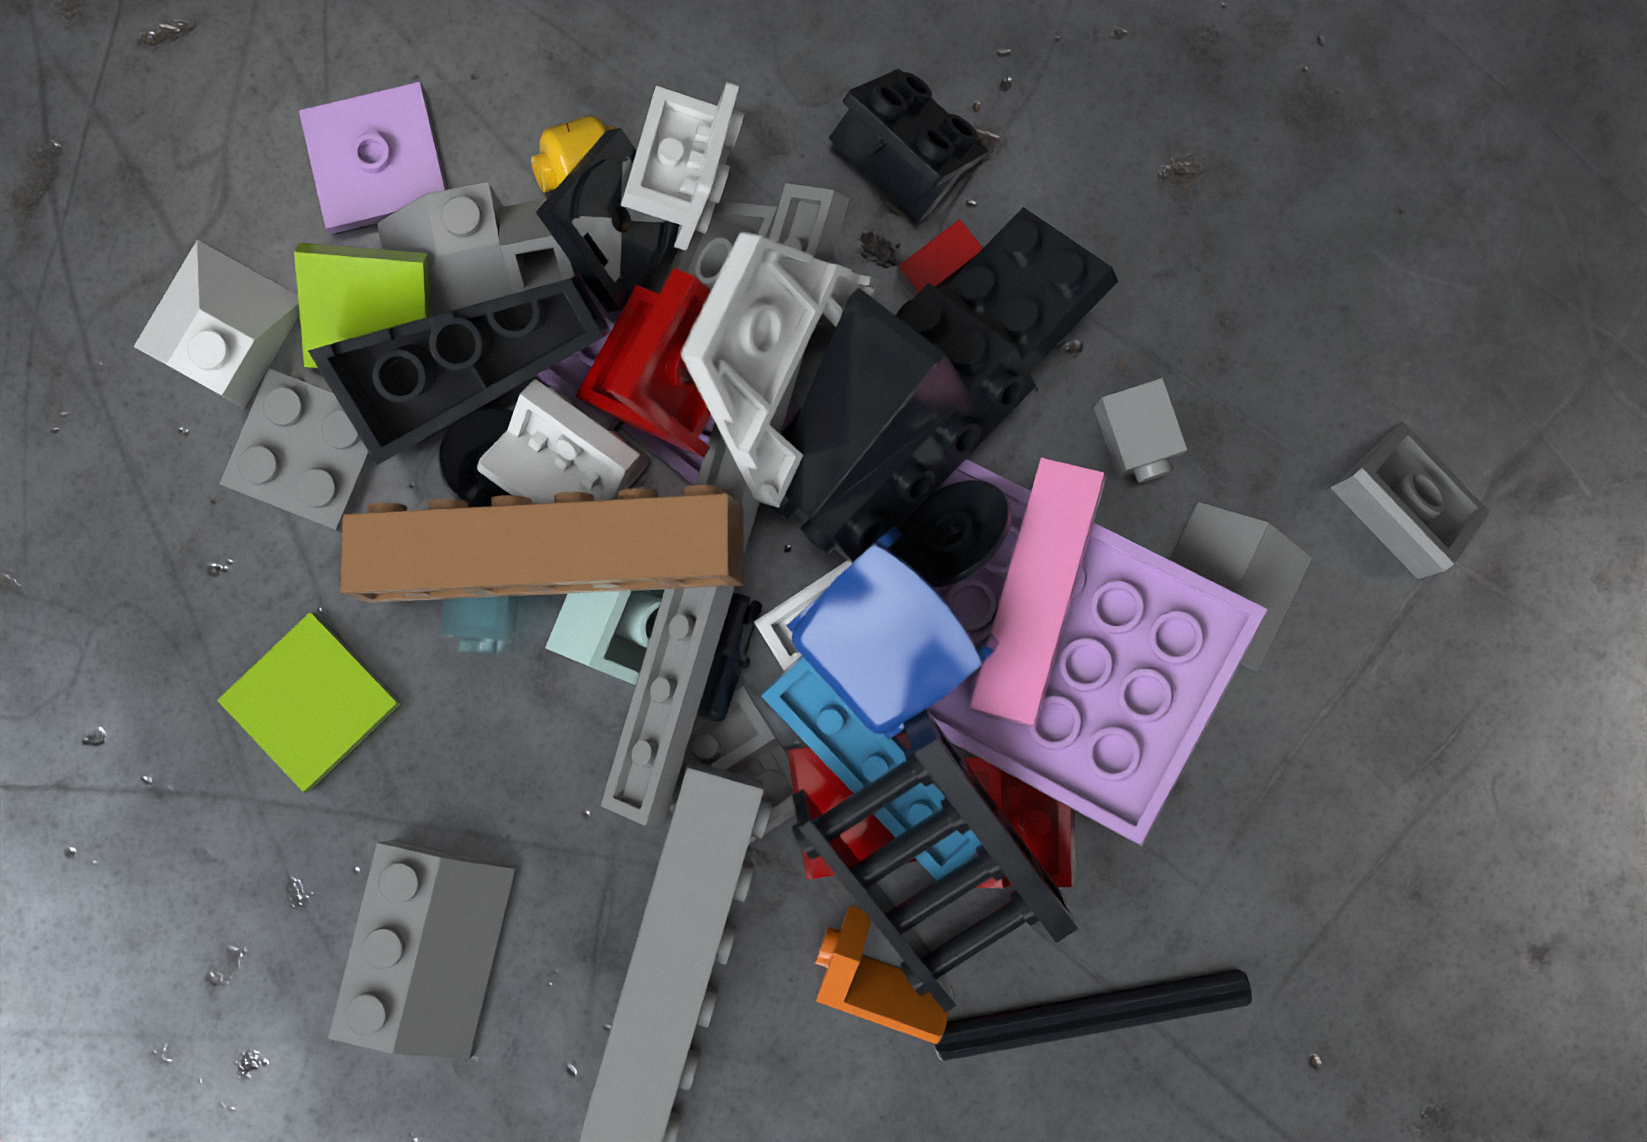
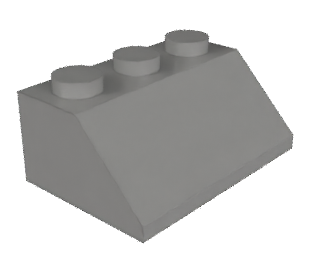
[328,839,517,1059]

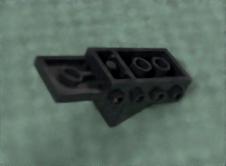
[770,207,1118,564]

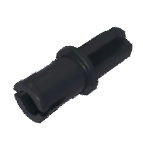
[696,593,763,722]

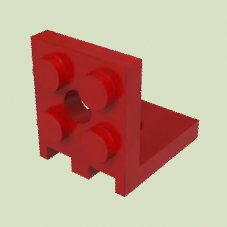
[575,268,711,458]

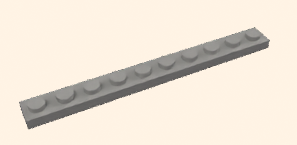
[600,183,850,828]

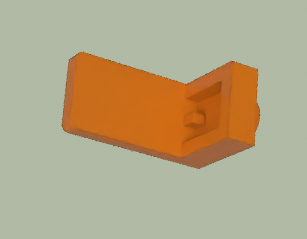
[815,905,954,1044]

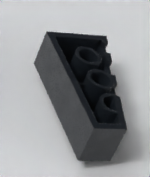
[308,276,611,465]

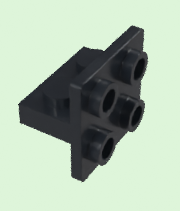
[828,69,988,222]

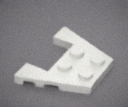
[681,232,883,508]

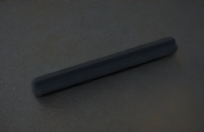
[935,970,1252,1061]

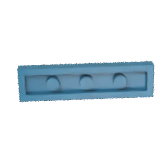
[761,655,981,880]

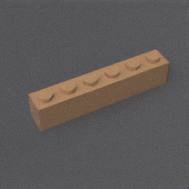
[340,485,744,603]

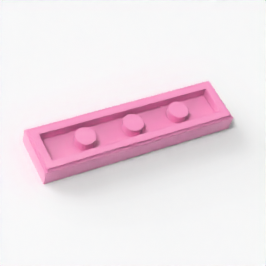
[969,458,1106,728]

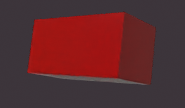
[897,219,983,297]

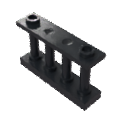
[792,709,1078,1013]

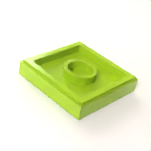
[294,242,431,368]
[217,612,402,792]

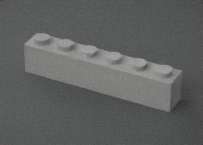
[578,760,773,1142]

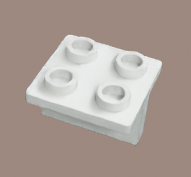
[621,81,744,251]
[477,379,650,504]

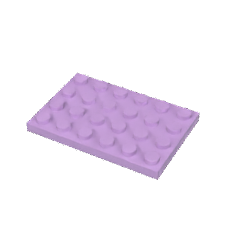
[887,459,1268,847]

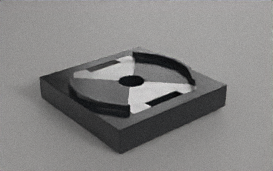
[535,128,680,312]

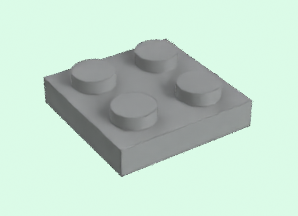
[219,368,373,533]

